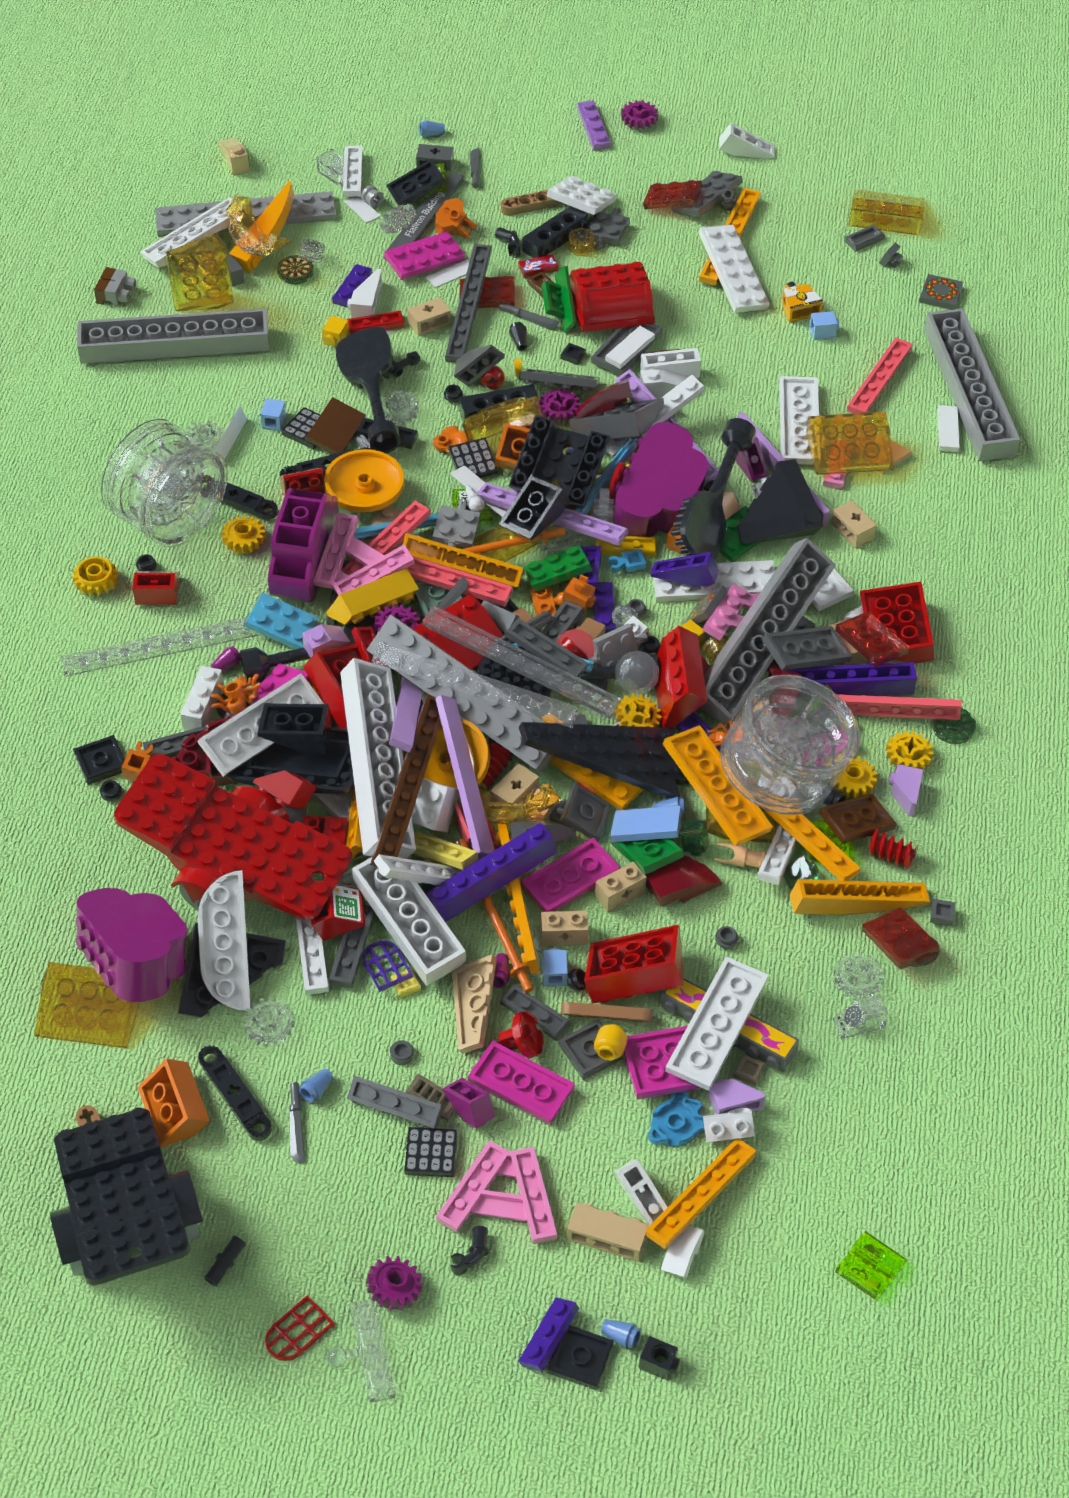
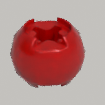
[481,365,505,389]

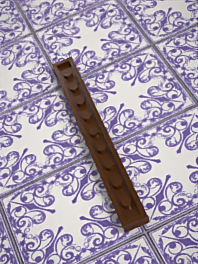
[370,694,441,869]

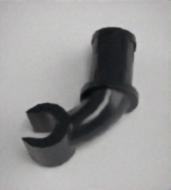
[495,227,521,258]
[450,1226,489,1275]

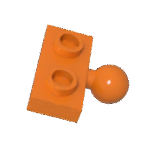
[530,586,564,616]

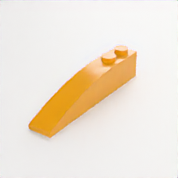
[229,181,294,273]
[402,533,525,589]
[790,879,930,915]

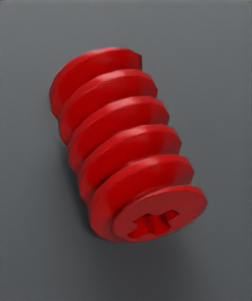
[478,743,512,792]
[869,828,919,870]

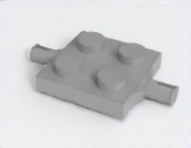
[432,498,480,548]
[588,623,648,667]

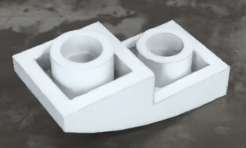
[661,1226,705,1278]

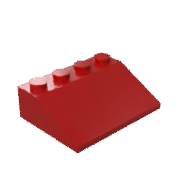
[860,581,935,663]
[412,594,510,670]
[655,625,708,728]
[303,644,397,729]
[584,925,684,1004]

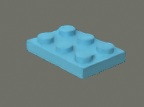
[244,592,319,649]

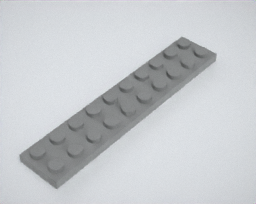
[155,191,336,236]

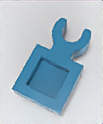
[608,549,646,573]

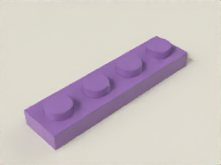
[577,101,610,151]

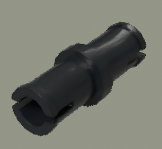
[204,1235,246,1287]

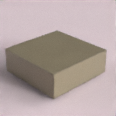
[733,1054,765,1086]

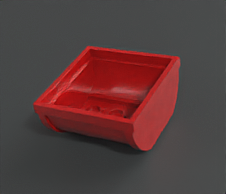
[570,262,655,332]

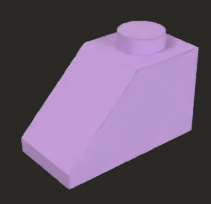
[302,624,351,658]
[889,764,923,817]
[708,1079,765,1115]

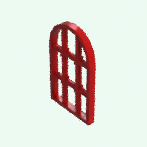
[609,462,626,508]
[265,1296,334,1361]

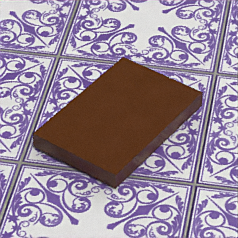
[305,397,366,454]
[818,794,897,844]

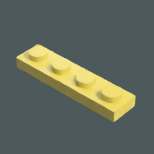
[413,832,479,870]

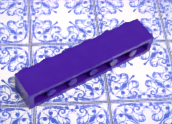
[791,662,917,700]
[425,822,558,922]

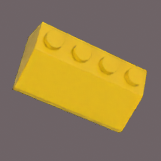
[326,568,419,625]

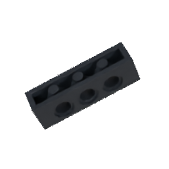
[522,206,588,258]
[459,384,539,427]

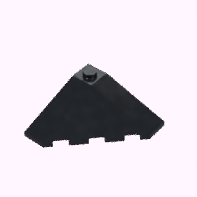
[737,459,823,545]
[178,923,286,1018]

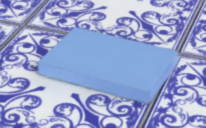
[611,806,682,842]

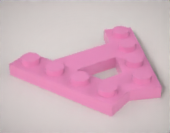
[313,513,415,596]
[702,583,759,641]
[436,1140,557,1244]

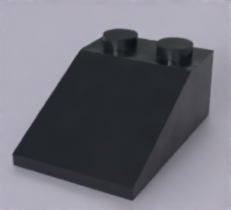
[498,475,570,541]
[257,703,331,753]

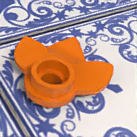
[433,426,471,454]

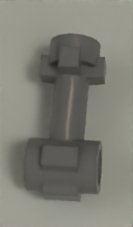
[721,188,737,210]

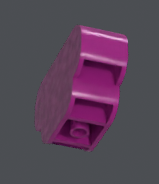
[613,422,708,537]
[268,488,339,602]
[76,888,187,1002]

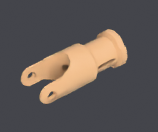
[713,842,766,869]

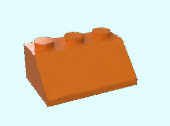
[138,1059,210,1147]

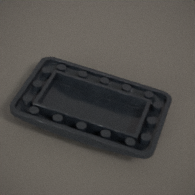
[227,727,354,794]

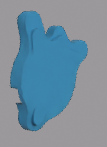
[648,1091,705,1147]

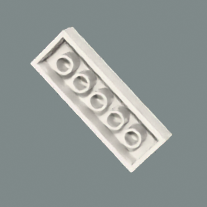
[352,857,466,986]

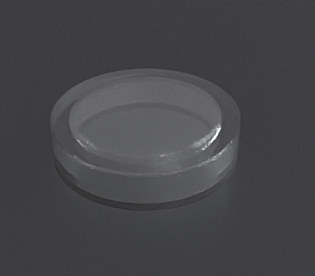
[615,651,659,694]

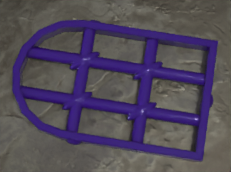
[362,940,413,992]

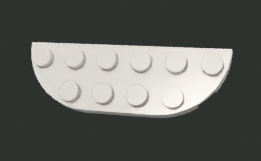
[198,870,250,1011]

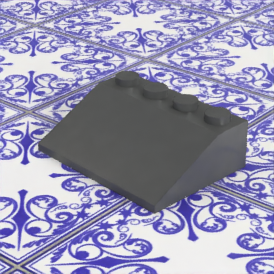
[569,398,664,441]

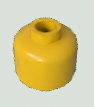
[594,1024,628,1061]

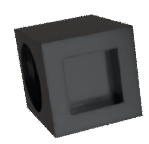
[638,1336,680,1380]

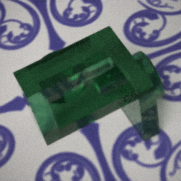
[783,856,819,890]

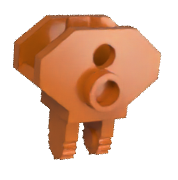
[435,198,477,239]

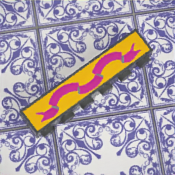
[661,978,799,1073]

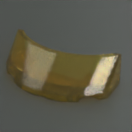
[226,195,291,256]
[462,396,542,442]
[478,783,561,824]

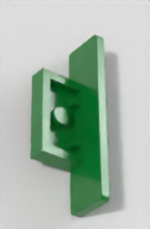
[541,265,576,333]

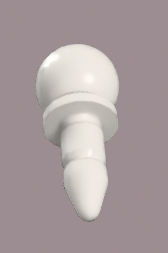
[466,485,485,512]

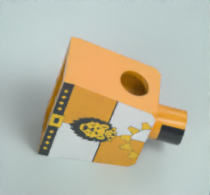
[782,282,823,323]

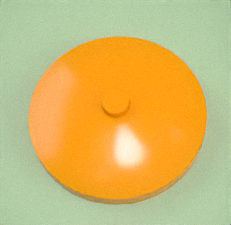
[324,449,404,512]
[403,718,490,799]

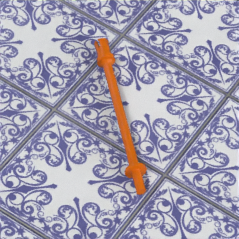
[462,527,565,554]
[454,839,534,993]

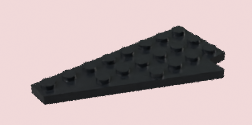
[518,722,690,799]

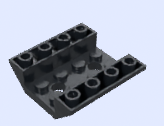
[508,415,610,510]

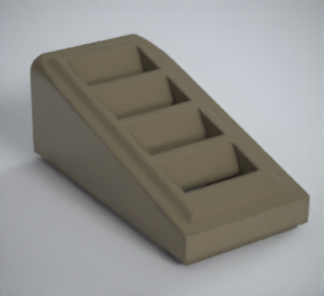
[406,1074,455,1121]

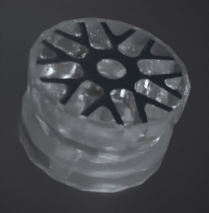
[298,239,326,263]

